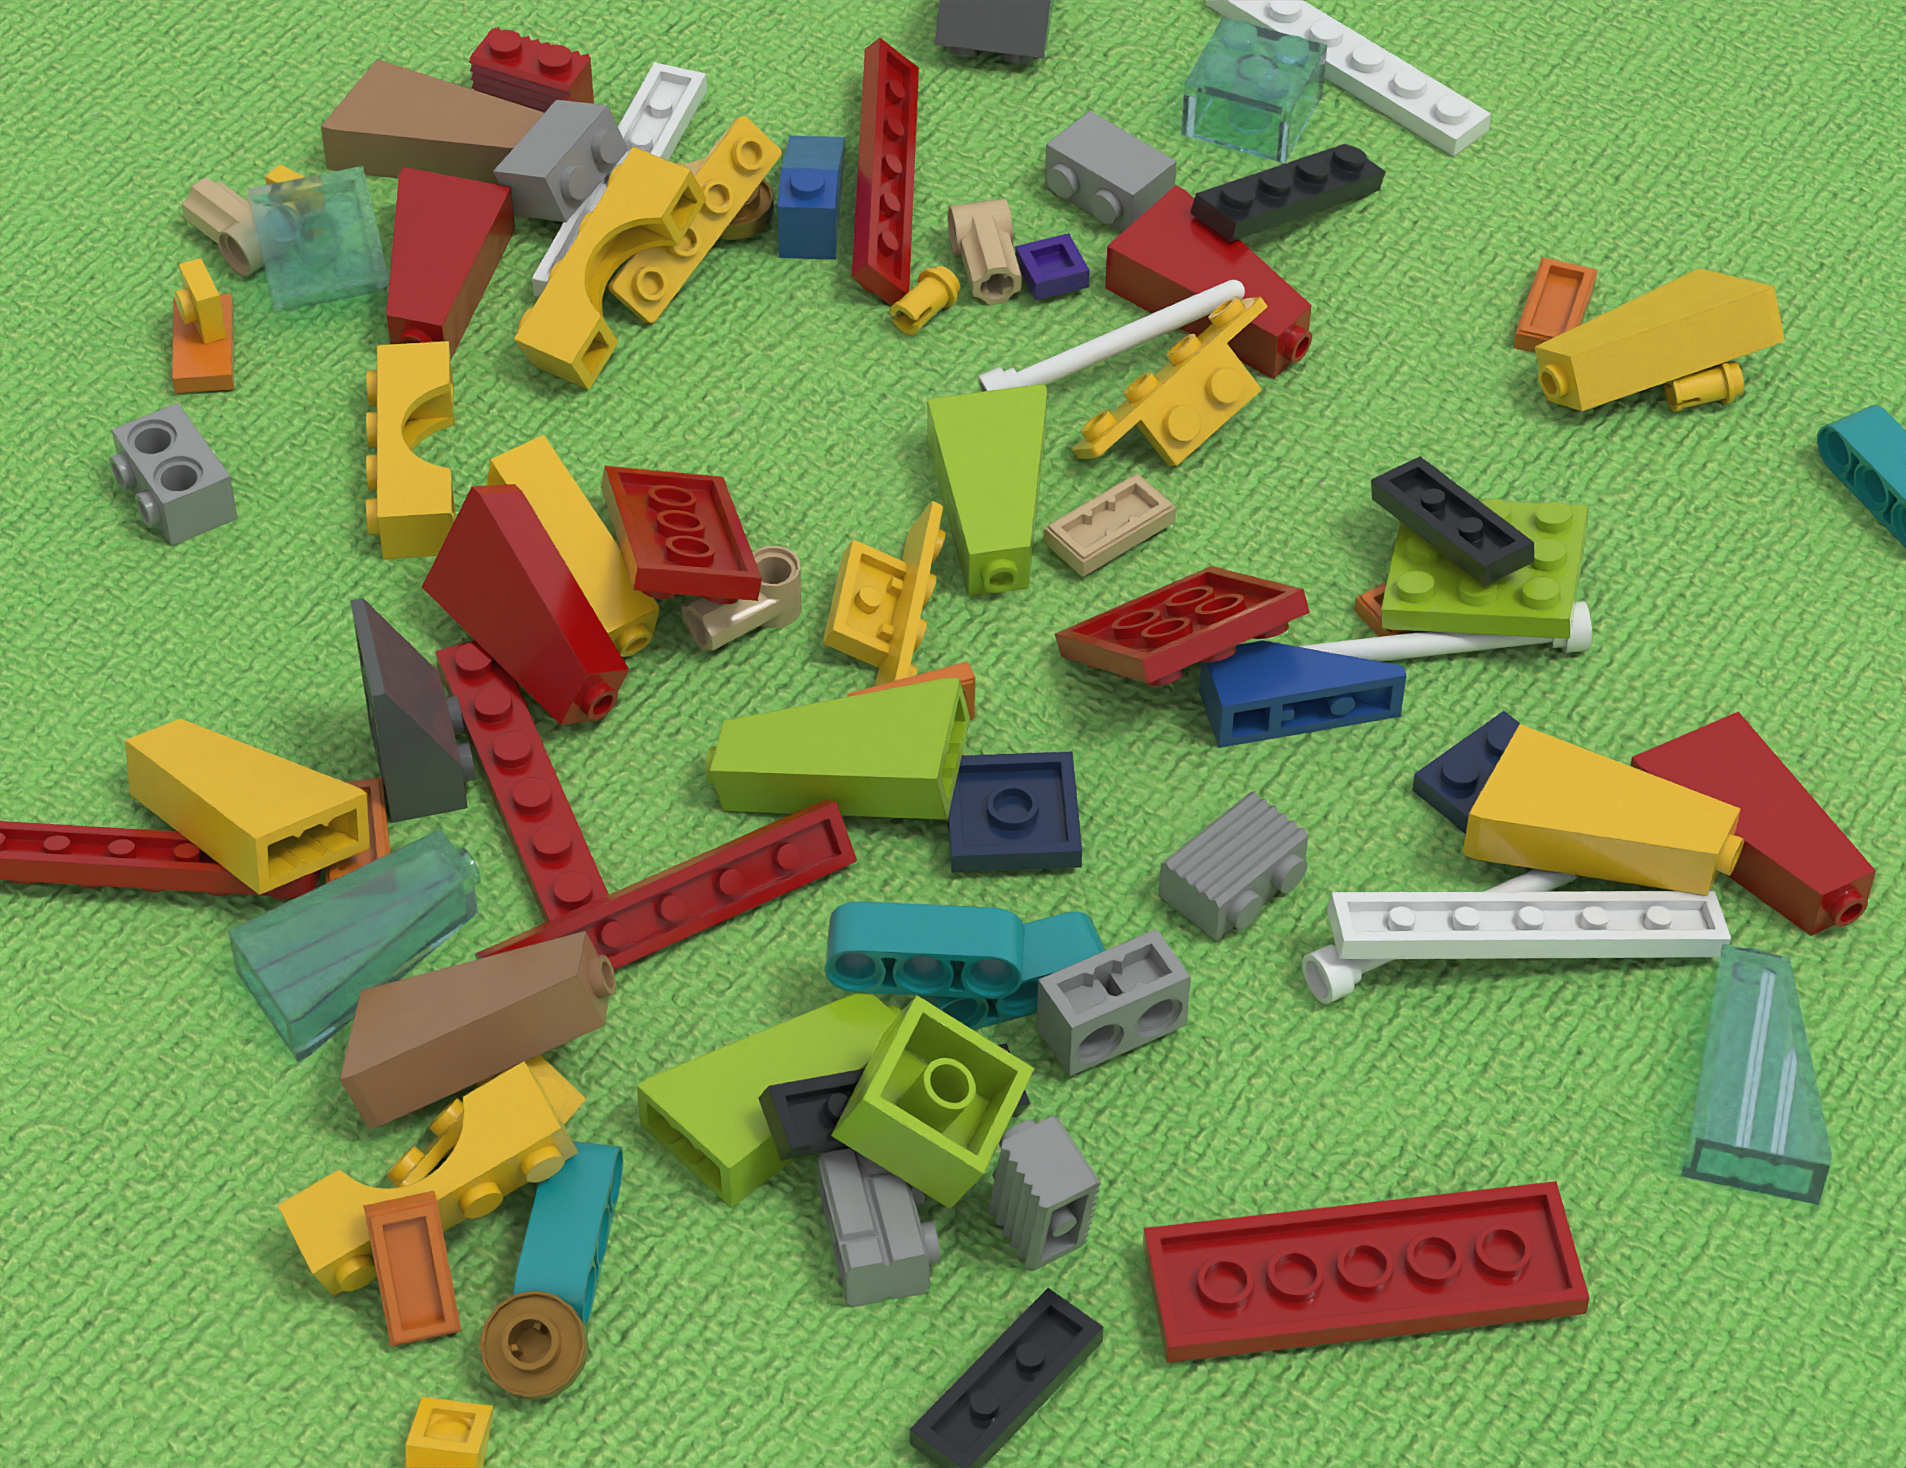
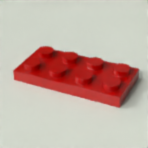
[601,465,762,605]

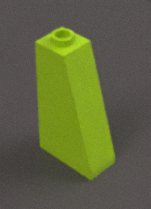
[927,383,1047,596]
[705,678,970,820]
[637,993,902,1208]

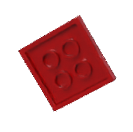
[1055,566,1310,687]

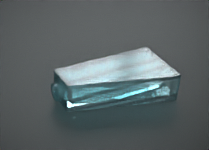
[228,829,481,1062]
[1681,944,1832,1205]

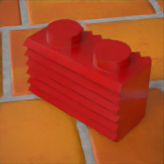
[469,27,594,113]

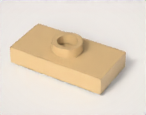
[1043,473,1176,577]

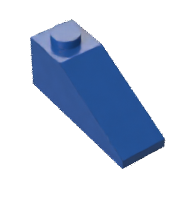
[777,135,845,260]
[1199,640,1406,748]

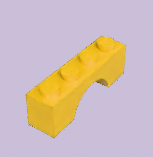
[514,146,707,390]
[366,341,456,559]
[277,1061,579,1297]

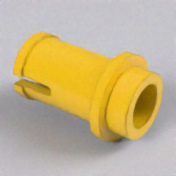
[889,266,960,335]
[1664,361,1744,412]

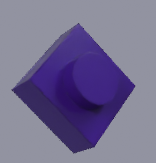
[1015,233,1090,300]

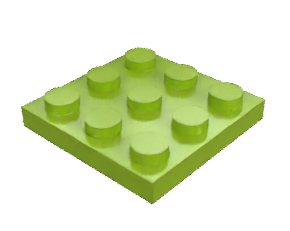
[1381,499,1588,639]

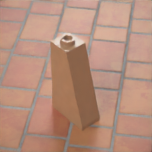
[321,59,544,185]
[340,931,616,1129]

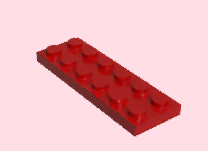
[1143,1181,1590,1363]

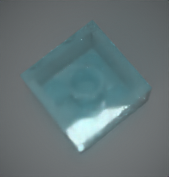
[1181,17,1327,163]
[247,166,389,314]

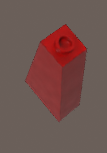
[386,167,515,359]
[1105,185,1312,379]
[422,484,629,725]
[1630,711,1876,936]

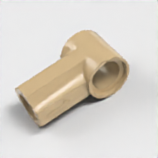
[182,177,295,277]
[947,198,1021,305]
[681,546,802,652]

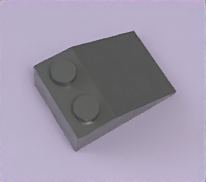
[935,0,1054,64]
[350,598,476,823]

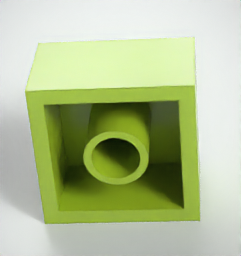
[831,995,1035,1209]

